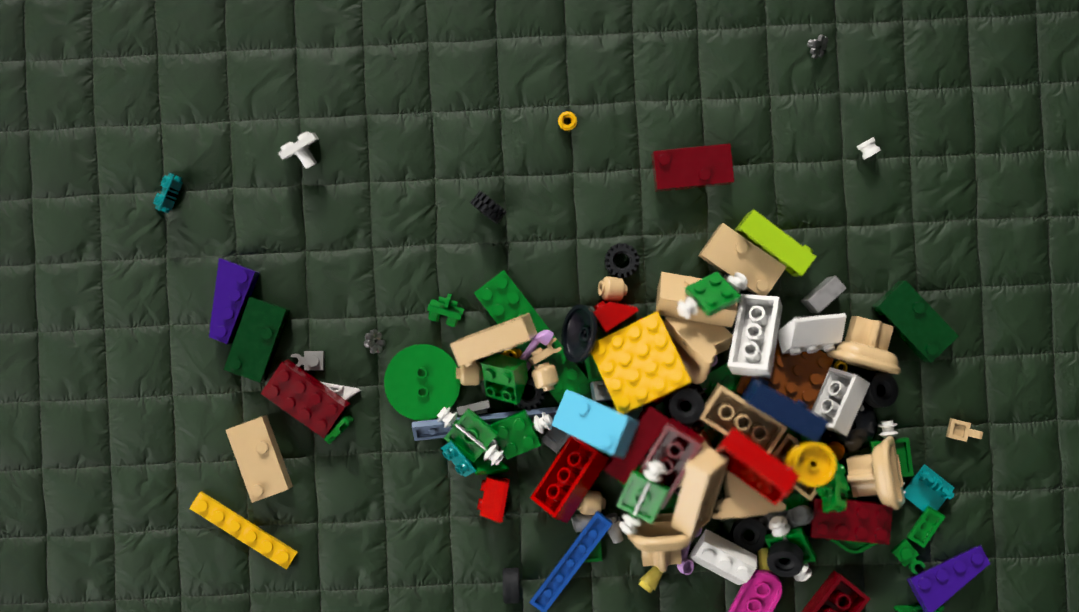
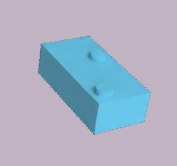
[551,389,640,458]

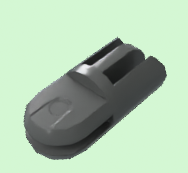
[777,505,814,529]

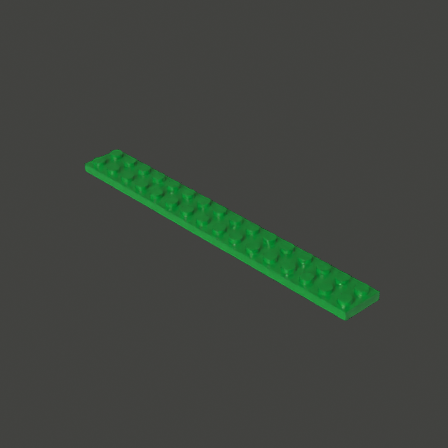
[474,270,679,514]

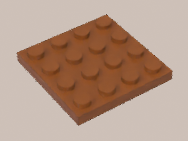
[734,329,834,409]

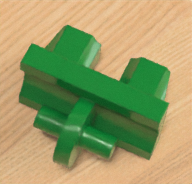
[427,293,464,327]
[816,473,847,513]

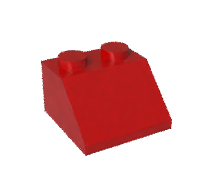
[593,301,639,332]
[477,475,510,523]

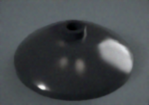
[561,305,598,363]
[822,400,877,453]

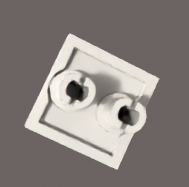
[278,131,319,169]

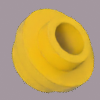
[558,111,577,131]

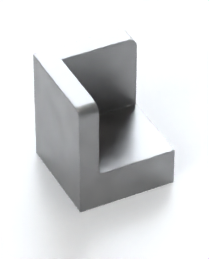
[541,426,571,453]

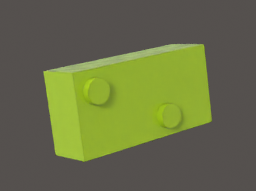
[734,210,816,277]

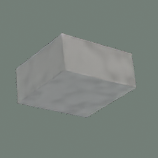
[801,276,846,313]

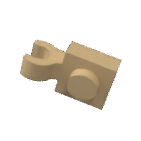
[528,338,562,366]
[946,418,983,442]

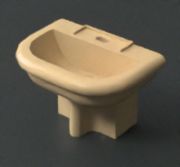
[664,316,733,384]
[826,316,901,374]
[846,436,905,509]
[711,470,786,519]
[624,513,697,572]

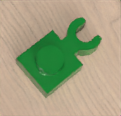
[891,539,925,575]

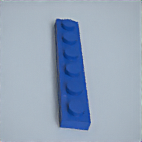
[529,511,613,612]

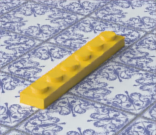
[189,491,298,570]

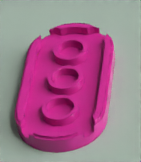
[728,570,782,612]

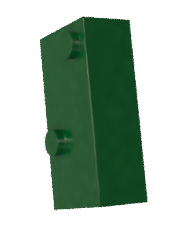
[872,280,959,363]
[224,297,290,383]

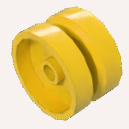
[785,440,836,487]

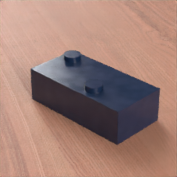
[741,377,829,442]

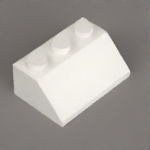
[778,313,846,355]
[811,367,870,436]
[688,529,757,585]

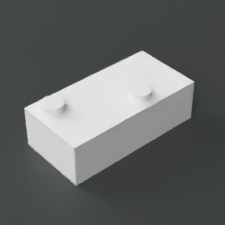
[728,294,783,378]

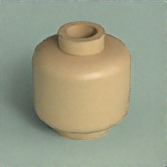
[598,276,628,302]
[456,361,484,386]
[532,362,559,392]
[577,490,606,515]

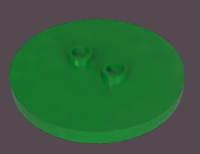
[384,344,461,421]

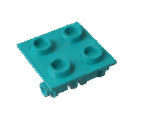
[153,173,183,213]
[441,441,476,477]
[904,464,955,511]

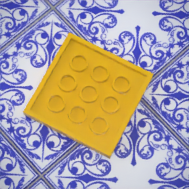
[591,311,692,415]

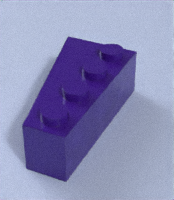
[209,258,260,344]
[907,545,990,612]

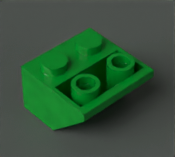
[481,353,528,405]

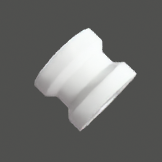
[856,137,881,160]

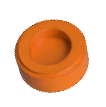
[826,441,845,461]

